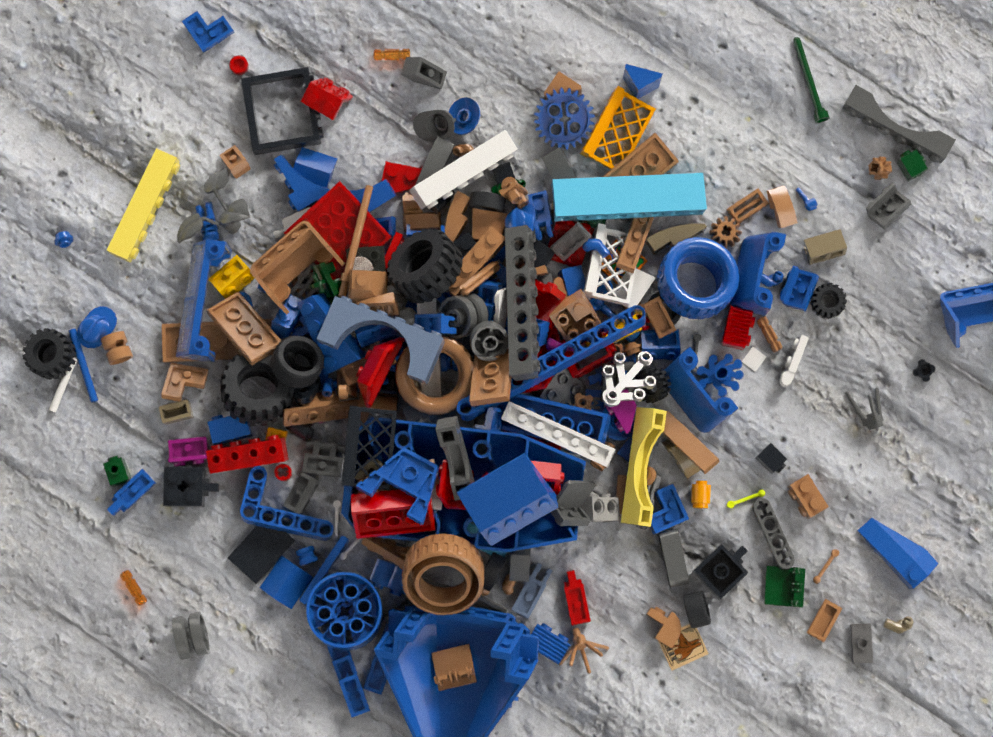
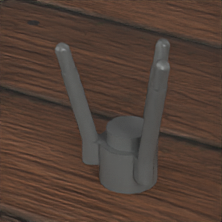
[845,387,884,430]

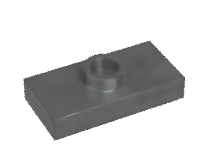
[550,222,591,262]
[850,623,873,663]

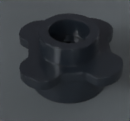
[913,359,935,382]

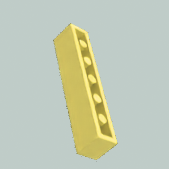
[107,148,180,263]

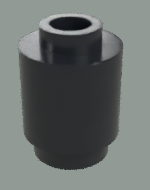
[285,423,316,441]

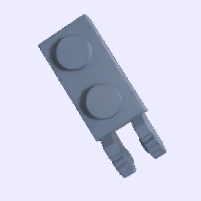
[511,563,553,619]

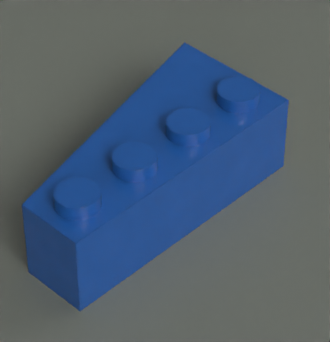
[297,293,367,374]

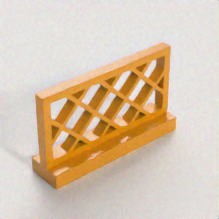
[580,86,656,169]

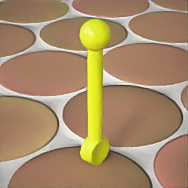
[727,490,765,508]

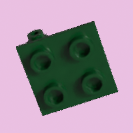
[764,566,806,608]

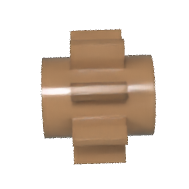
[868,156,892,180]

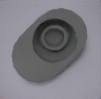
[413,110,456,141]

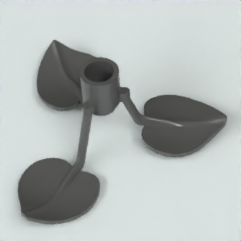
[177,168,250,244]

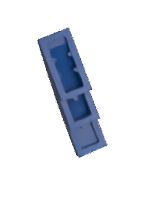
[327,641,370,717]

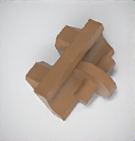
[499,177,529,209]

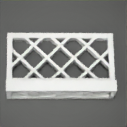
[584,223,636,306]

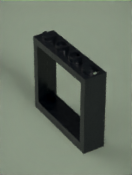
[241,67,324,155]

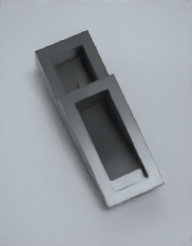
[416,137,454,185]

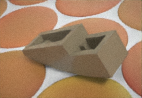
[645,223,707,255]

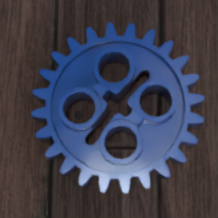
[533,87,595,150]

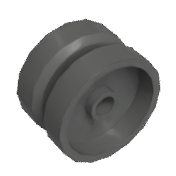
[439,293,488,339]
[172,611,210,660]

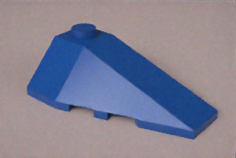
[857,518,938,589]

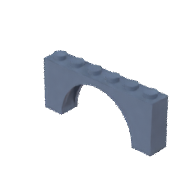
[317,296,445,385]

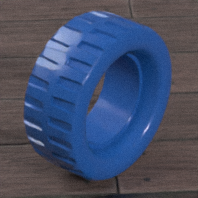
[657,237,739,320]

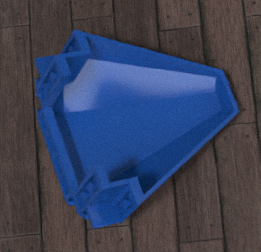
[374,605,539,737]

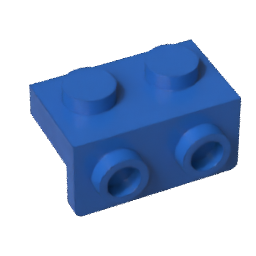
[780,265,819,312]

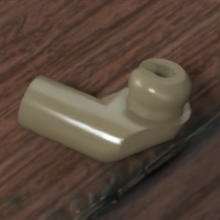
[883,616,914,634]

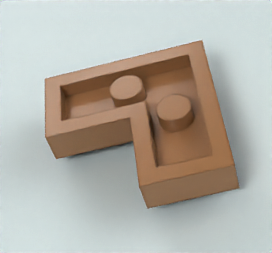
[161,363,209,402]

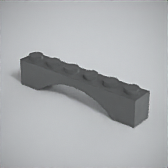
[842,85,956,163]

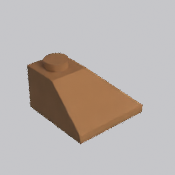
[348,270,388,308]

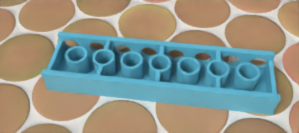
[551,173,707,222]

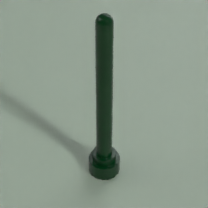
[793,37,830,123]

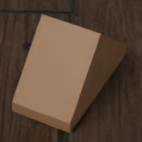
[544,71,582,100]

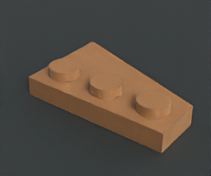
[361,537,410,570]

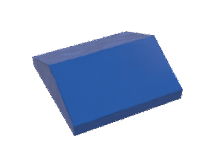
[293,147,338,188]

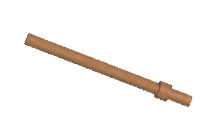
[338,185,373,297]

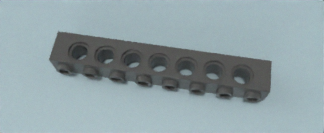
[505,225,540,381]

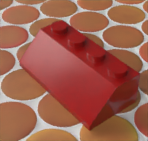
[351,490,435,539]

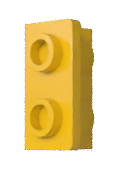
[208,255,255,299]

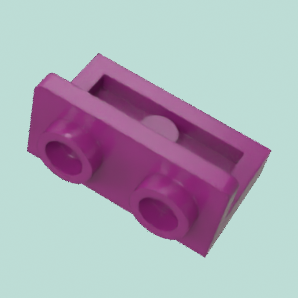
[168,436,208,467]

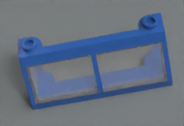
[176,239,232,363]

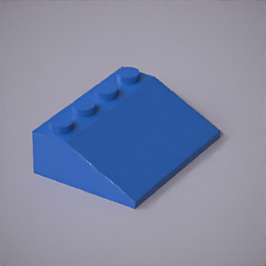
[457,453,558,546]

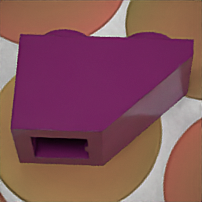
[605,389,637,434]

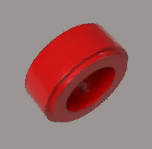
[229,55,249,75]

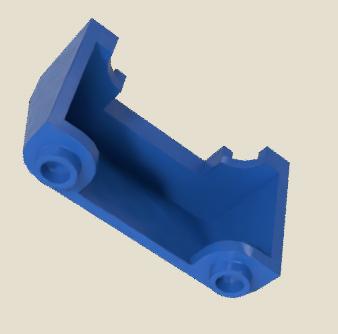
[730,232,786,316]
[663,347,738,433]

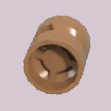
[101,331,133,365]

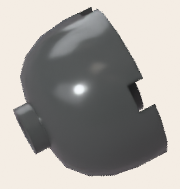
[469,321,508,361]

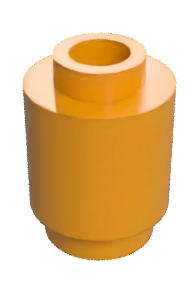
[691,481,711,509]

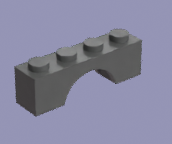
[436,416,475,500]

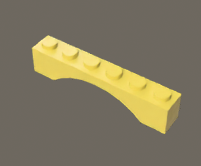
[621,407,667,527]

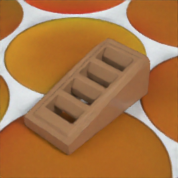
[356,292,400,316]

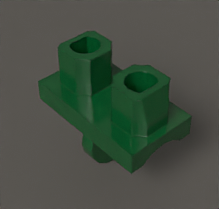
[310,262,341,298]

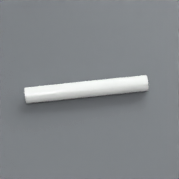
[49,358,77,413]

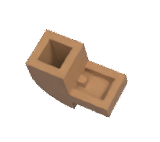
[646,607,681,649]

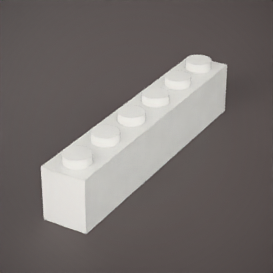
[409,130,518,210]

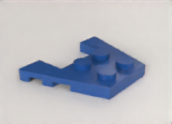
[356,447,438,525]

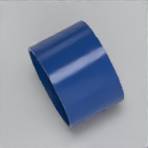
[306,572,383,651]

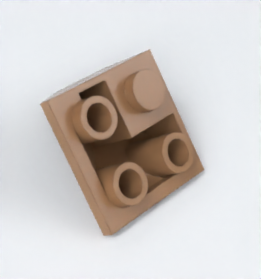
[549,289,601,342]

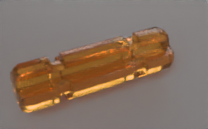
[374,49,410,60]
[120,570,147,606]

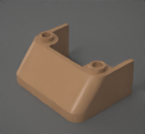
[250,221,345,315]

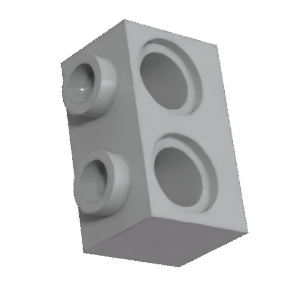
[581,493,620,522]

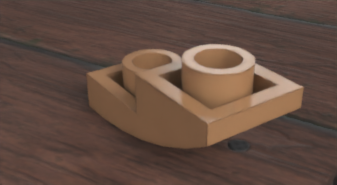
[767,186,798,228]

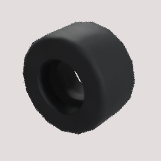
[684,591,711,628]

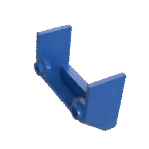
[940,283,993,348]

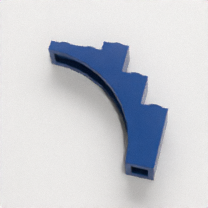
[274,155,397,213]

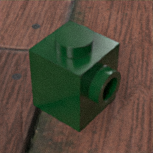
[897,149,928,182]
[103,456,132,487]

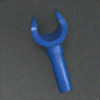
[796,187,818,211]

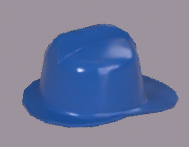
[505,203,536,231]
[77,306,117,348]

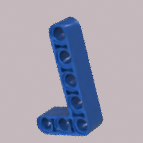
[240,466,334,541]

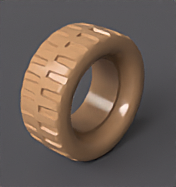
[395,335,474,415]
[402,534,484,615]

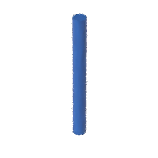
[68,329,98,403]

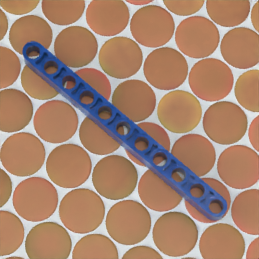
[456,305,646,421]

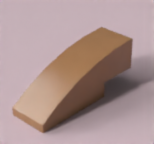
[445,190,470,242]

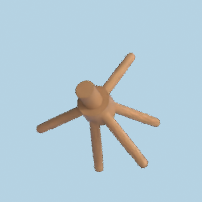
[559,628,609,674]

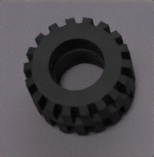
[22,328,76,380]

